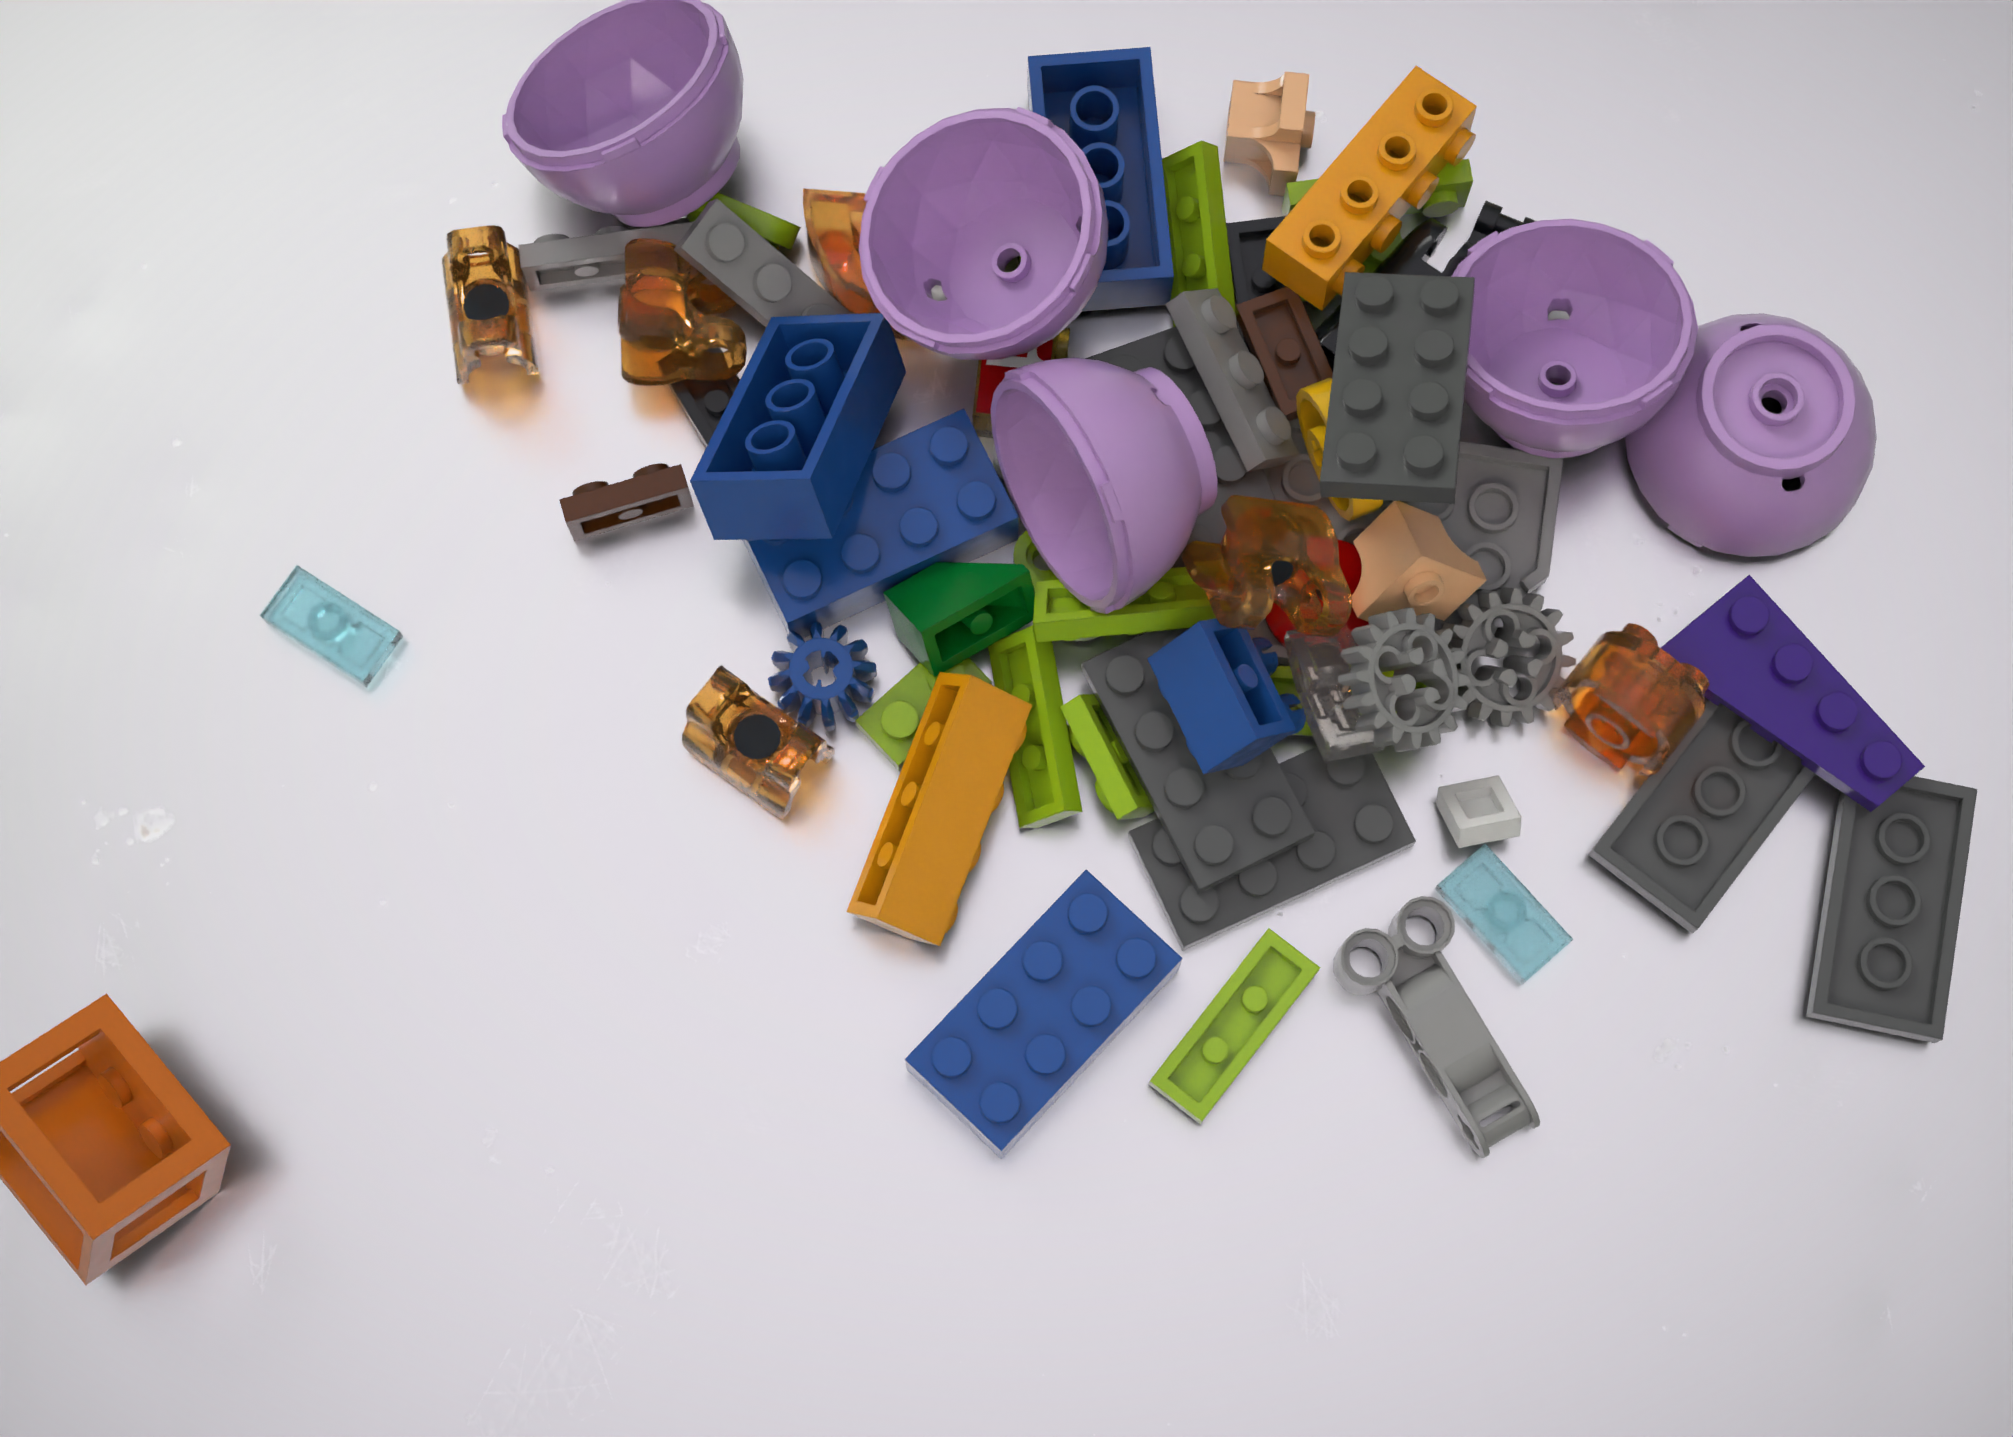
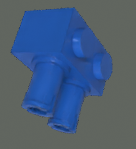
[1147,615,1306,774]

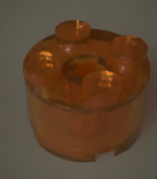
[1553,623,1710,776]

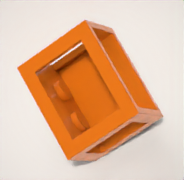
[0,993,231,1285]

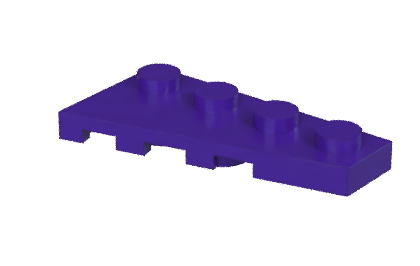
[1650,575,1925,812]

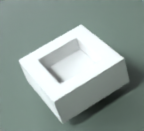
[1437,775,1522,848]

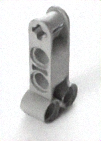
[1333,896,1540,1158]

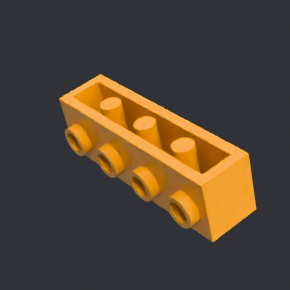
[1262,66,1477,311]
[846,672,1032,946]

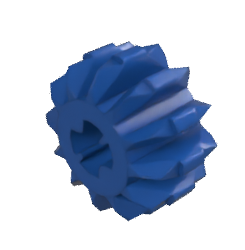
[768,622,877,731]

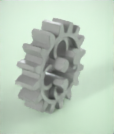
[1441,587,1576,727]
[1338,608,1470,752]

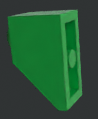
[883,562,1035,677]

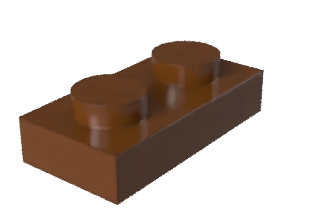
[1235,286,1333,421]
[559,463,694,541]

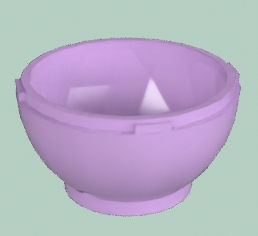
[502,0,744,227]
[859,107,1108,360]
[1451,219,1698,458]
[1625,313,1877,557]
[990,357,1217,614]

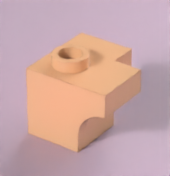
[1223,71,1315,196]
[1349,501,1487,622]

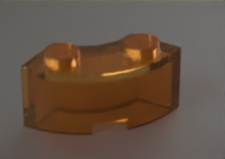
[803,188,914,342]

